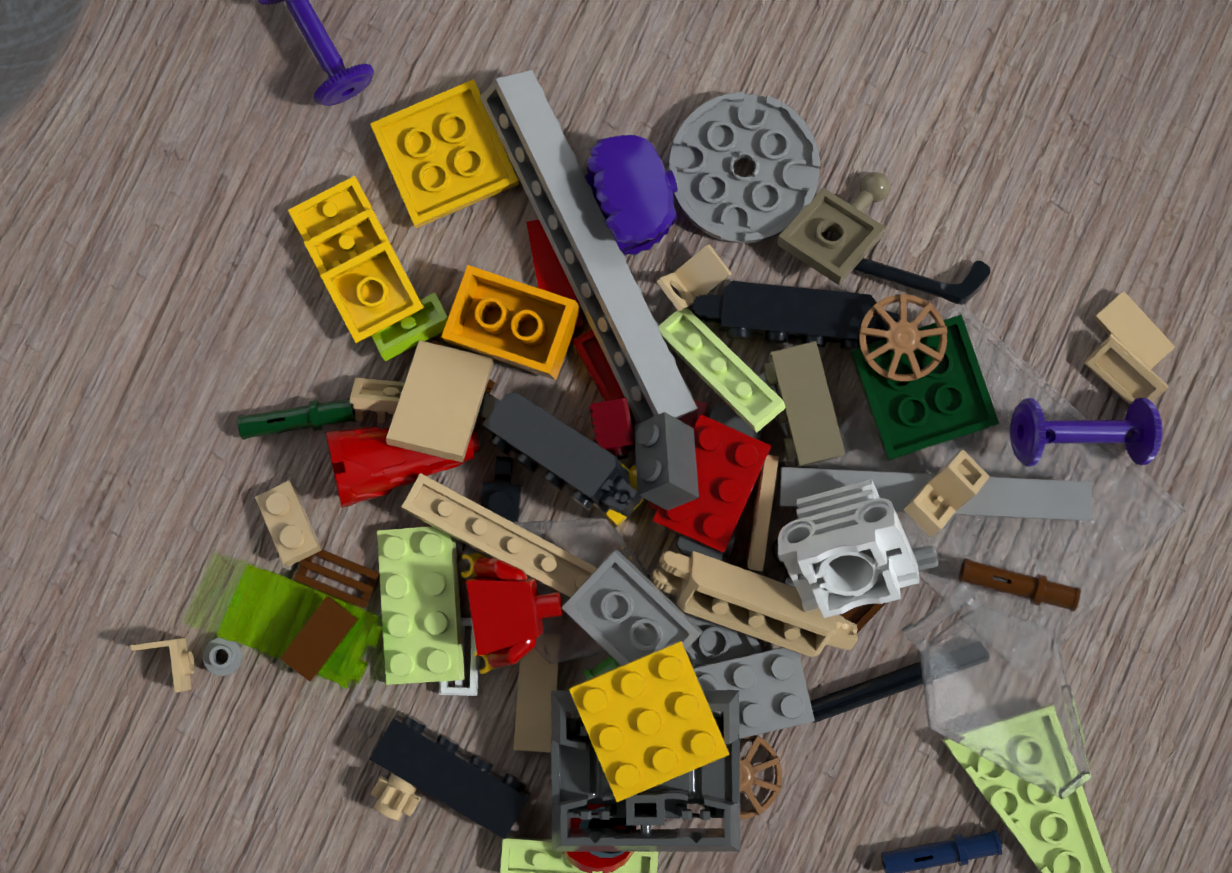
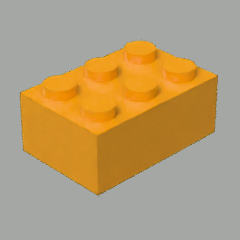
[441,265,582,380]

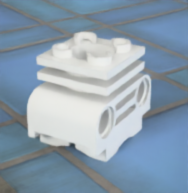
[778,479,919,618]

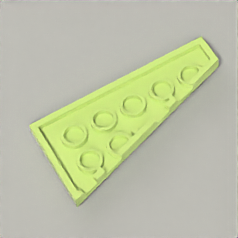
[941,703,1112,873]

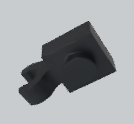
[481,456,522,524]

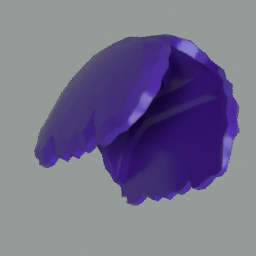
[584,135,678,256]

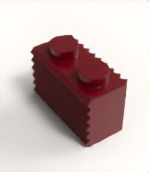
[589,398,635,460]

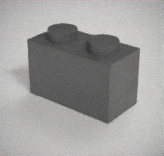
[634,412,699,511]

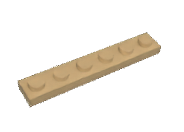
[401,473,598,599]

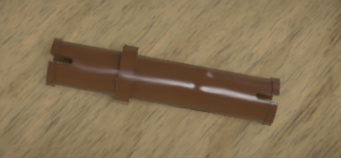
[959,558,1081,611]

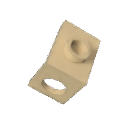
[656,245,731,311]
[130,638,195,693]

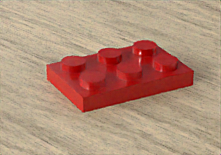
[652,414,771,553]

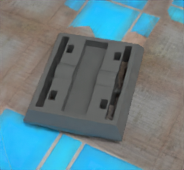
[551,690,740,852]

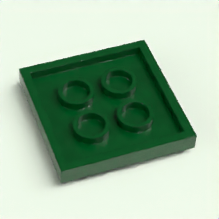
[850,314,1000,461]

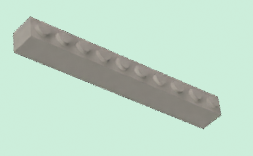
[480,70,697,423]

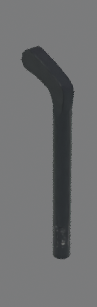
[853,258,991,305]

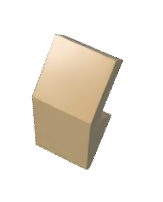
[903,449,990,538]

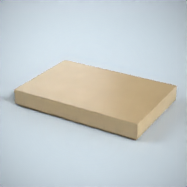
[386,340,493,463]

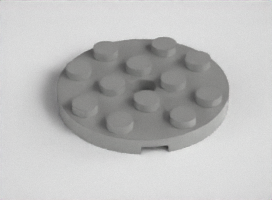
[669,92,820,244]

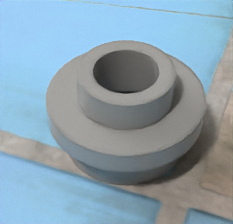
[203,637,243,676]

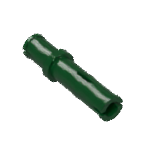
[237,398,356,440]

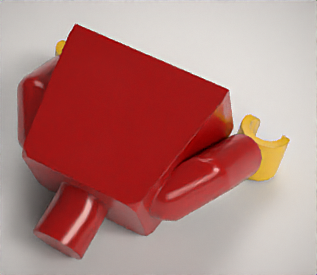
[461,553,563,674]

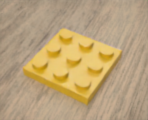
[370,79,519,229]
[569,640,730,802]

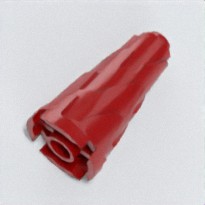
[325,426,480,508]

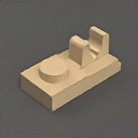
[350,378,405,423]

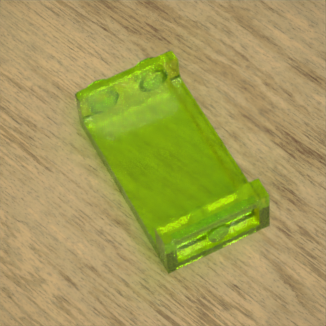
[217,563,383,689]

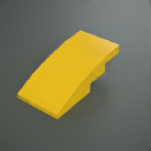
[288,176,424,343]

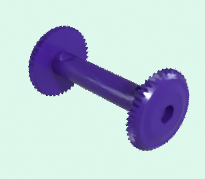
[258,0,374,106]
[1010,398,1163,466]

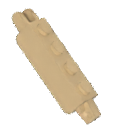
[649,551,858,657]

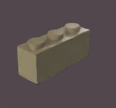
[764,341,845,468]

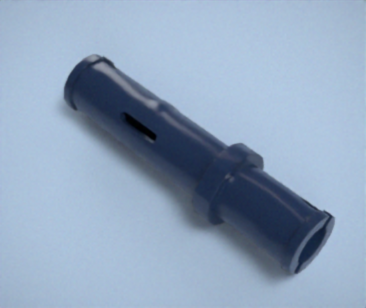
[881,830,1002,873]

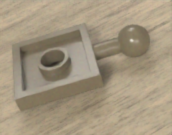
[777,172,890,285]

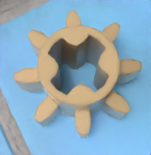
[371,773,421,821]

